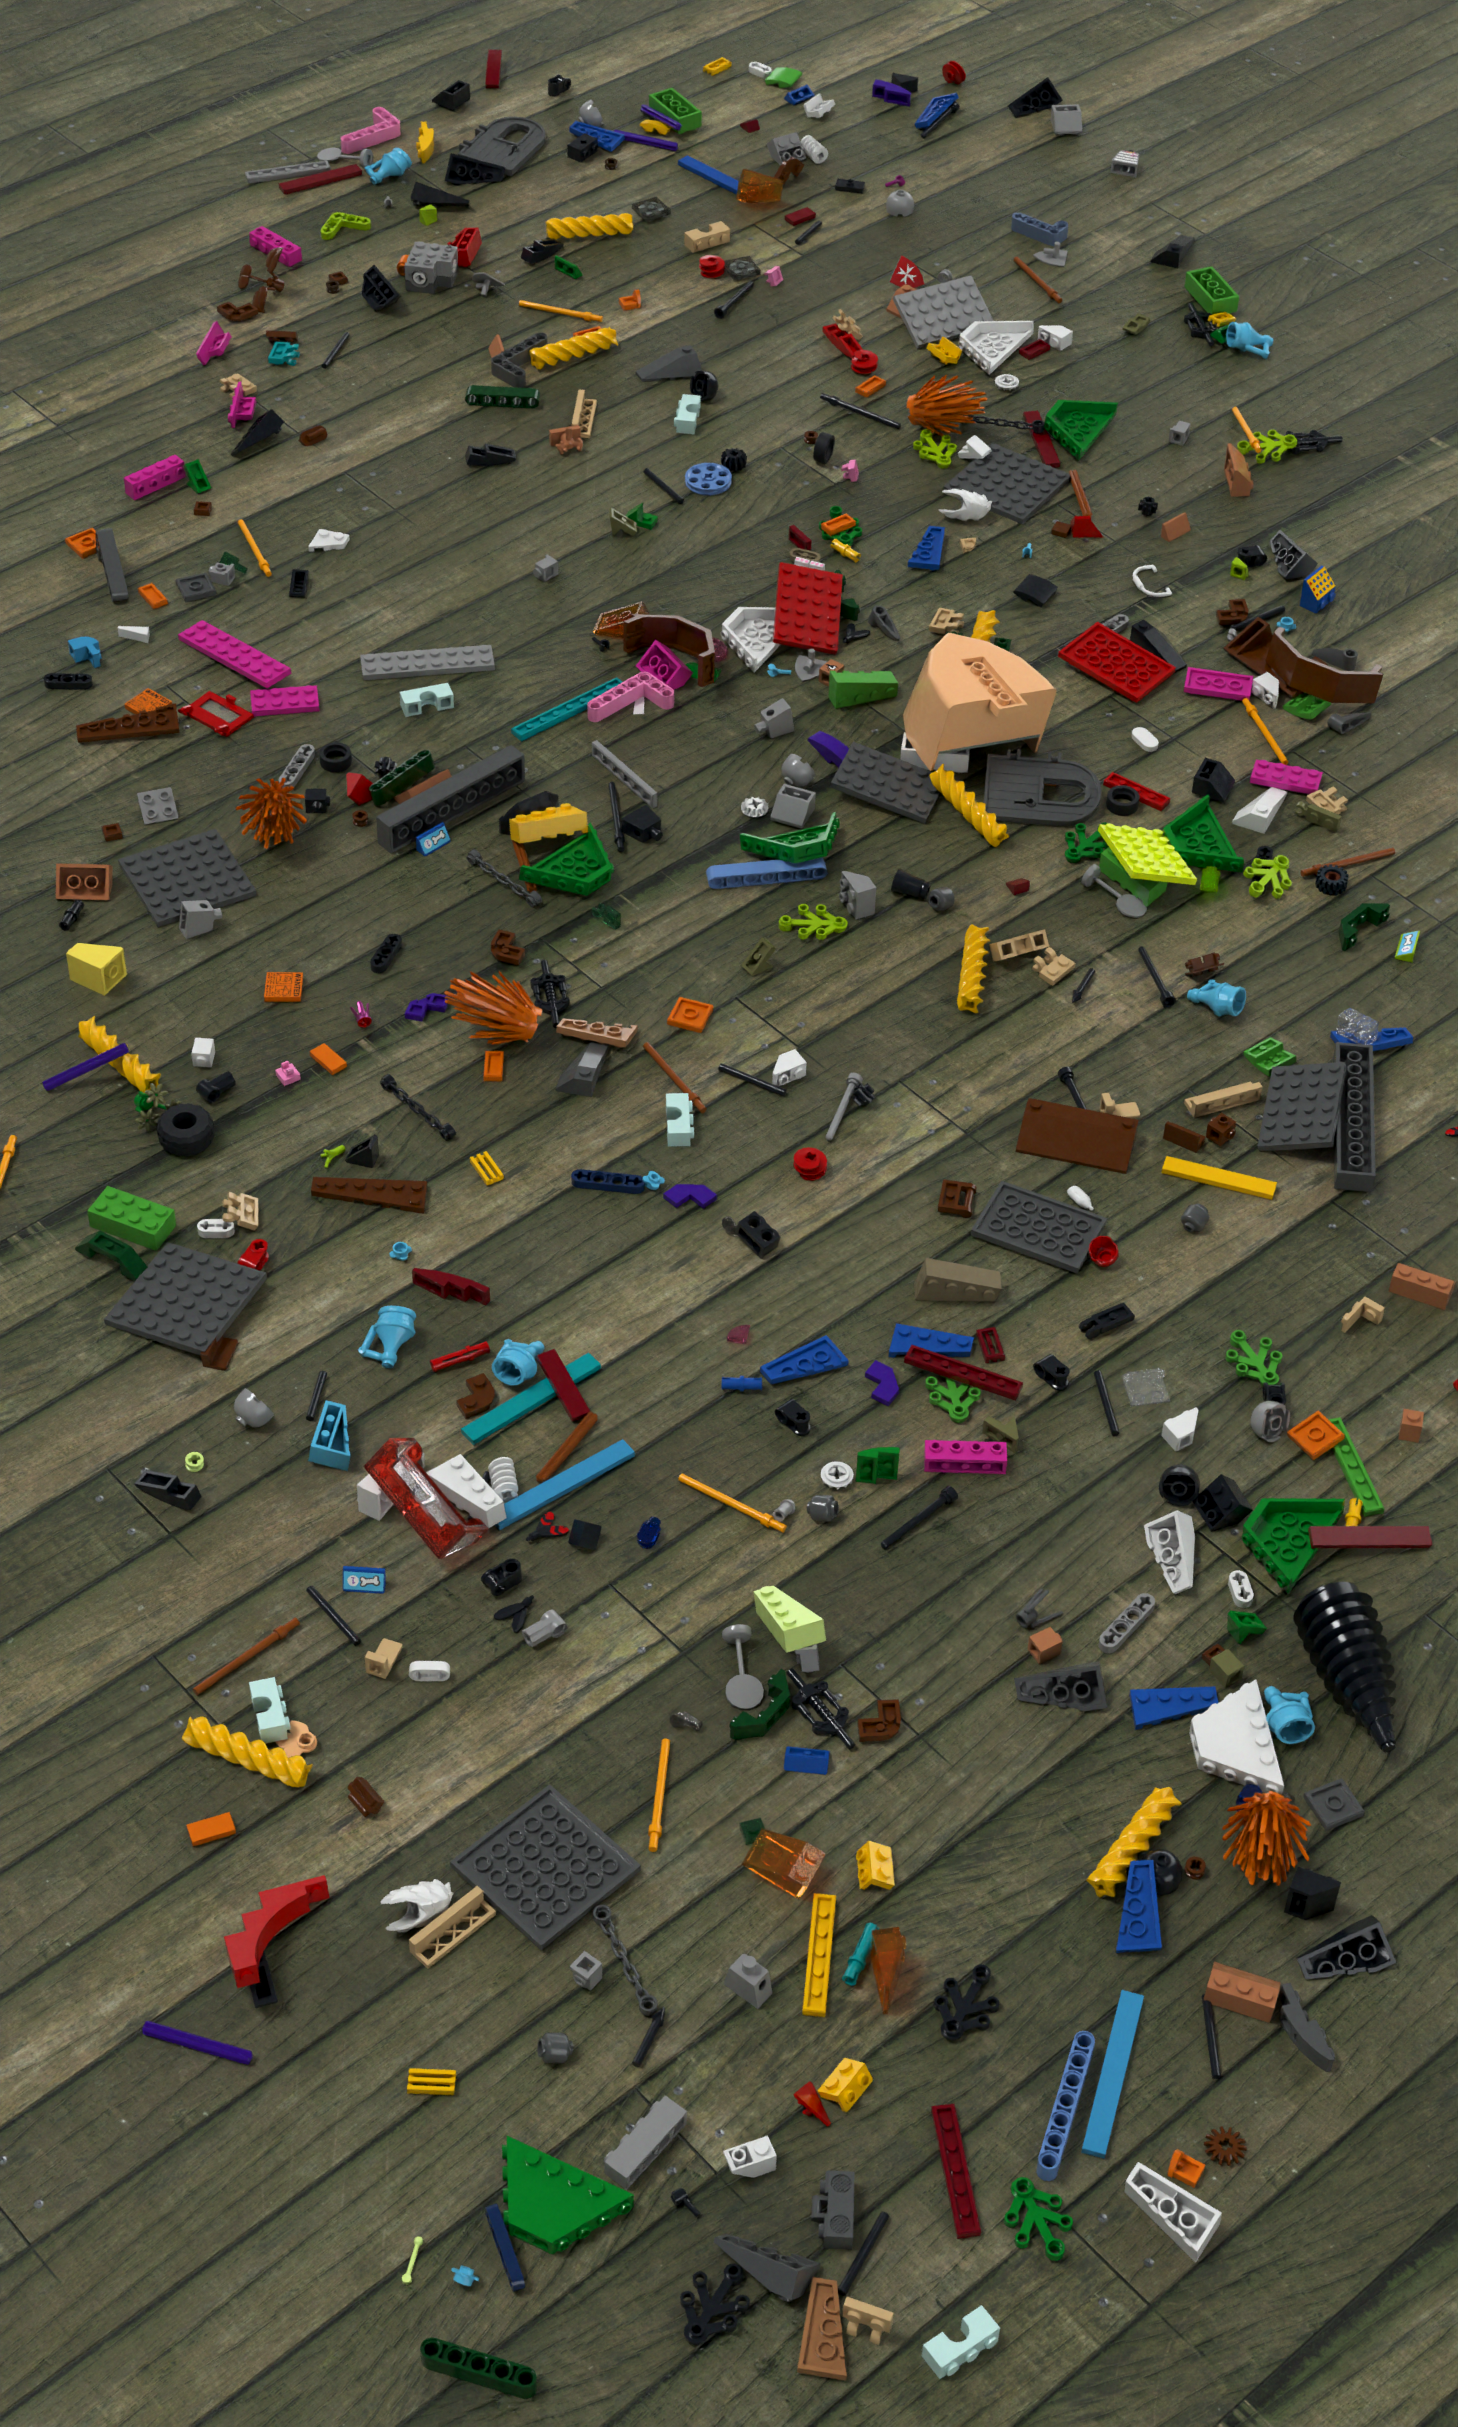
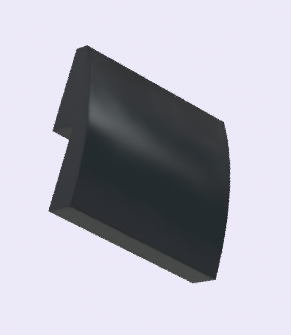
[1013,574,1058,608]

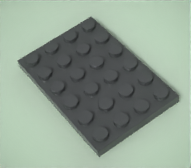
[830,742,941,824]
[1258,1062,1346,1151]
[971,1181,1107,1274]

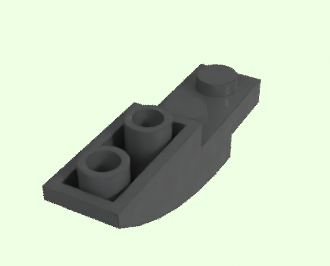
[1279,1983,1335,2072]

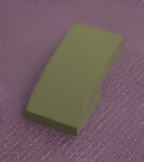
[1123,313,1150,335]

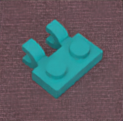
[268,342,300,366]

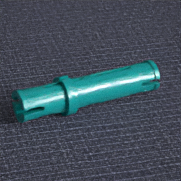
[842,1923,879,1986]

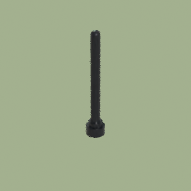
[921,101,959,138]
[714,281,754,319]
[1138,946,1176,1007]
[1057,1067,1086,1109]
[881,1486,958,1549]

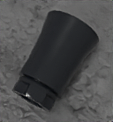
[891,868,931,899]

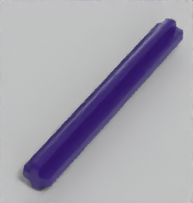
[640,104,682,131]
[614,130,678,151]
[42,1043,129,1091]
[142,2021,253,2065]

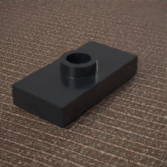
[835,179,865,194]

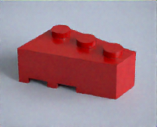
[447,228,482,267]

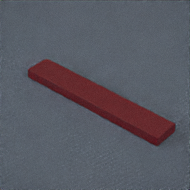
[279,164,362,195]
[1023,410,1060,468]
[904,1345,1023,1401]
[1308,1526,1432,1548]
[931,2103,981,2239]

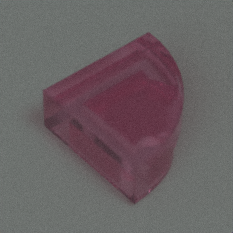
[727,1325,750,1344]

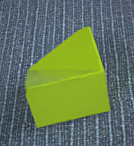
[419,205,437,226]
[1230,557,1249,580]

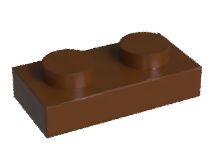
[266,331,298,343]

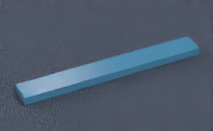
[495,1439,635,1531]
[1081,1990,1144,2159]

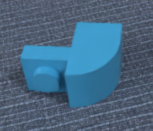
[68,637,102,668]

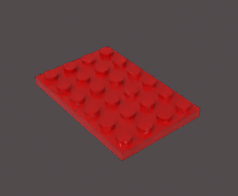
[773,562,843,655]
[1058,622,1176,703]

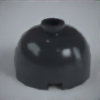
[690,370,719,401]
[1158,1464,1200,1506]
[1141,1849,1182,1896]

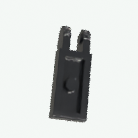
[1079,1302,1135,1339]

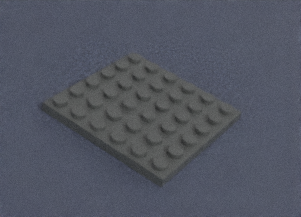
[943,443,1071,524]
[118,829,257,927]
[104,1242,267,1355]
[450,1784,641,1951]

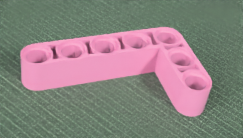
[341,107,401,154]
[587,672,674,722]

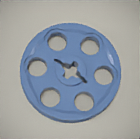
[685,463,732,495]

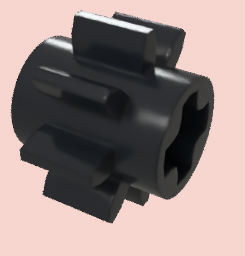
[1138,497,1158,516]
[374,757,396,777]
[852,1083,875,1106]

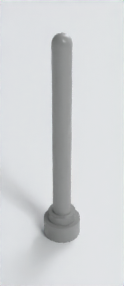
[826,1073,863,1141]

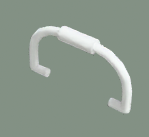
[1132,565,1172,597]

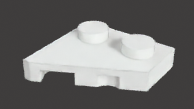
[309,529,350,552]

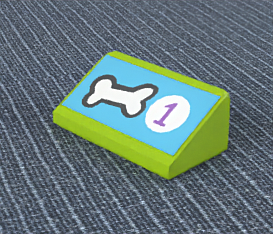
[1395,931,1420,962]

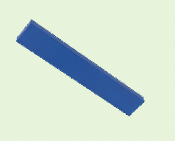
[678,155,749,196]

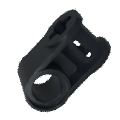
[548,74,571,96]
[1237,545,1267,567]
[1033,1354,1070,1391]
[1262,1382,1286,1405]
[775,1399,811,1436]
[481,1558,522,1596]

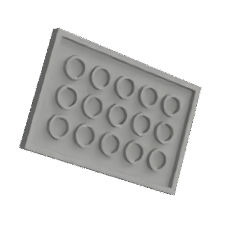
[893,275,994,348]

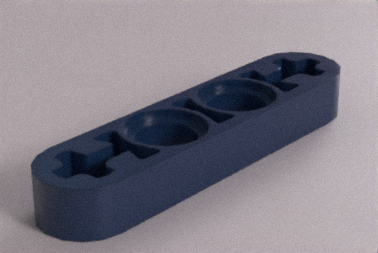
[571,1169,645,1194]
[485,2203,525,2292]

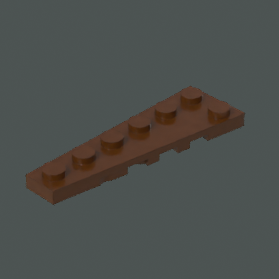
[76,703,180,743]
[311,1177,428,1214]

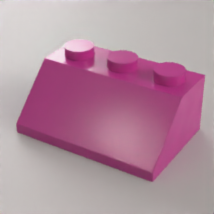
[636,640,693,690]

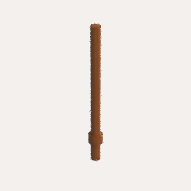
[1014,257,1062,304]
[1300,848,1395,877]
[643,1042,707,1113]
[192,1618,300,1696]

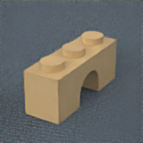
[684,221,730,253]
[989,929,1049,961]

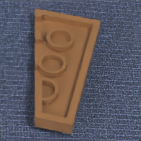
[556,1019,638,1048]
[797,2277,847,2381]

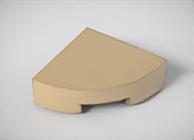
[960,538,976,553]

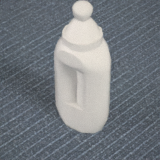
[1067,1186,1094,1211]

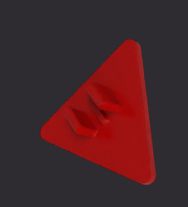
[794,2081,831,2126]

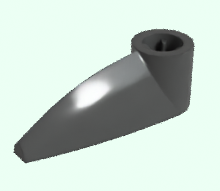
[868,605,900,641]
[1312,648,1358,671]
[1328,712,1371,734]

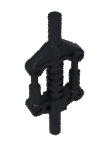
[1184,303,1219,346]
[1285,430,1343,454]
[530,960,570,1028]
[787,1668,855,1750]

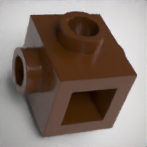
[1206,1113,1236,1146]

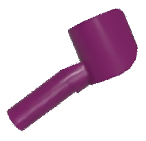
[885,175,905,187]

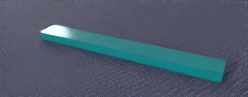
[511,677,622,741]
[461,1352,601,1445]

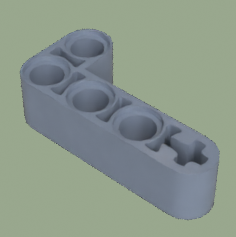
[1011,213,1068,246]

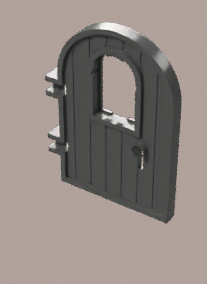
[458,117,545,176]
[984,749,1101,826]

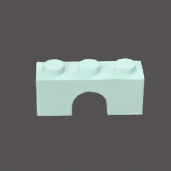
[674,394,701,434]
[400,683,454,717]
[666,1093,694,1147]
[249,1677,291,1744]
[922,2305,1000,2379]

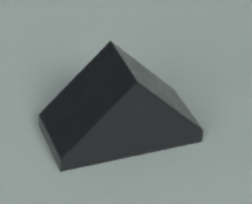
[891,73,918,93]
[345,1134,379,1168]

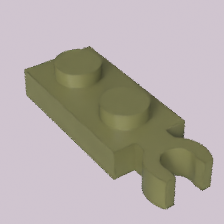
[1295,801,1342,832]

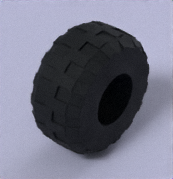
[157,1103,214,1157]

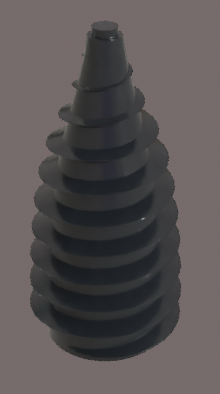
[1293,1582,1396,1752]

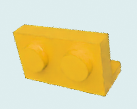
[926,337,962,364]
[856,1841,895,1890]
[817,2058,873,2112]

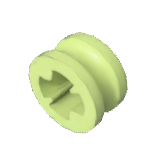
[185,1452,204,1472]

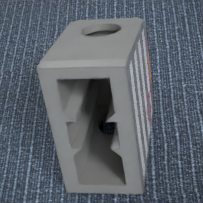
[1110,150,1139,177]

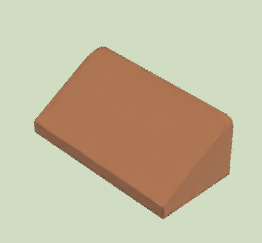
[489,334,504,358]
[1161,512,1190,542]

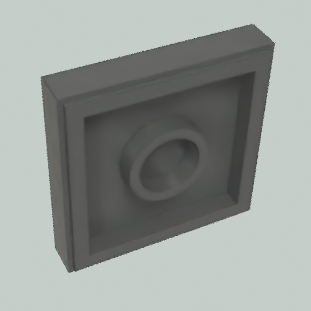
[175,572,216,602]
[1303,1778,1365,1831]

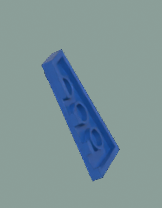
[915,93,959,129]
[569,121,625,152]
[907,526,945,570]
[1330,1027,1413,1051]
[888,1323,974,1357]
[760,1335,849,1384]
[1129,1686,1218,1730]
[1116,1860,1162,1953]

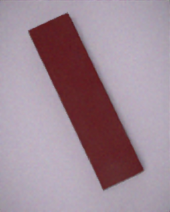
[536,1349,591,1422]

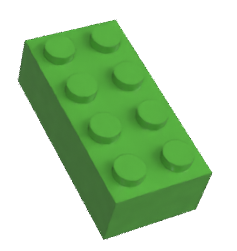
[649,88,702,134]
[1185,266,1239,315]
[87,1186,176,1251]

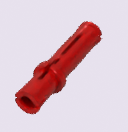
[430,1341,490,1372]

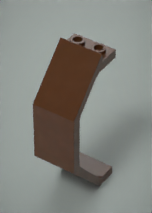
[623,614,715,687]
[1266,627,1384,703]

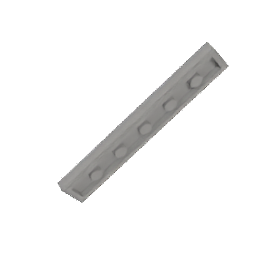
[245,161,331,184]
[592,740,657,808]

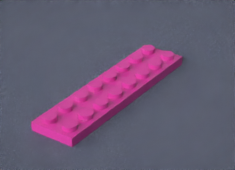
[178,620,292,688]

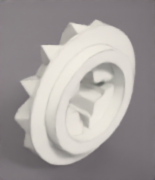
[995,374,1019,391]
[741,797,769,817]
[821,1462,853,1490]

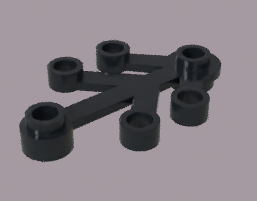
[934,1964,1000,2041]
[680,2263,750,2345]

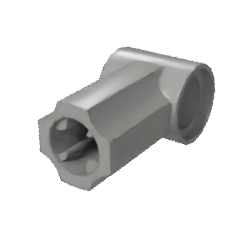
[522,1610,568,1647]

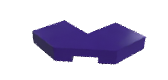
[405,993,450,1022]
[663,1184,717,1209]
[865,1360,899,1406]

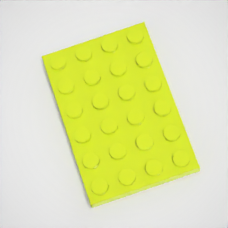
[1098,823,1197,885]

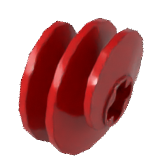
[942,61,966,85]
[699,255,725,278]
[851,350,878,374]
[793,1147,827,1181]

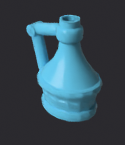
[365,147,412,185]
[1226,322,1273,359]
[1187,980,1246,1016]
[358,1306,416,1368]
[492,1339,545,1385]
[1264,1686,1315,1744]

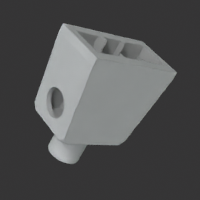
[754,698,795,738]
[179,900,222,939]
[724,1954,772,2009]

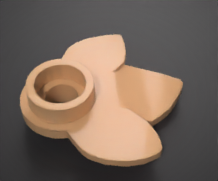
[276,1721,317,1757]

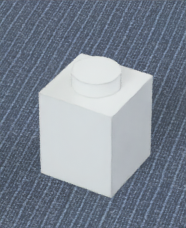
[192,1038,215,1067]

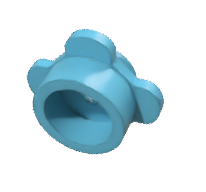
[1277,617,1296,632]
[642,1171,665,1190]
[389,1242,412,1261]
[451,2265,479,2286]

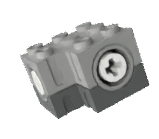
[404,242,459,294]

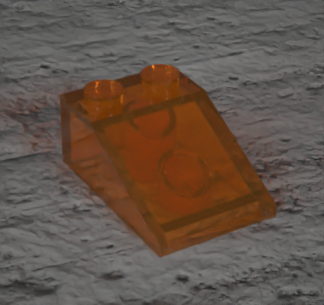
[736,169,784,204]
[593,601,650,638]
[742,1829,826,1899]
[870,1927,907,2014]

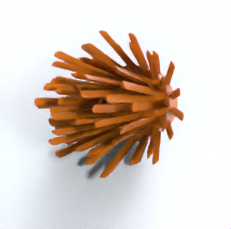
[907,374,987,436]
[236,778,307,849]
[444,971,542,1045]
[1222,1791,1311,1886]

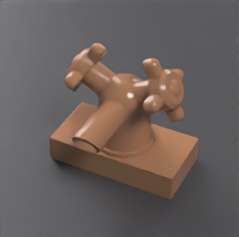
[549,425,583,455]

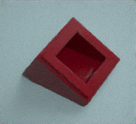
[740,119,760,133]
[1006,878,1030,895]

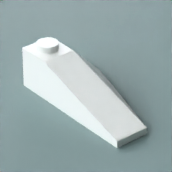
[1232,787,1288,834]
[1144,1510,1195,1594]

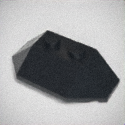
[362,265,402,311]
[499,791,559,835]

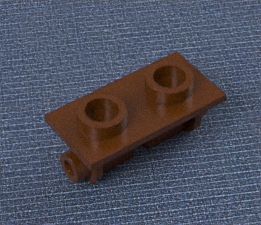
[1185,952,1224,977]

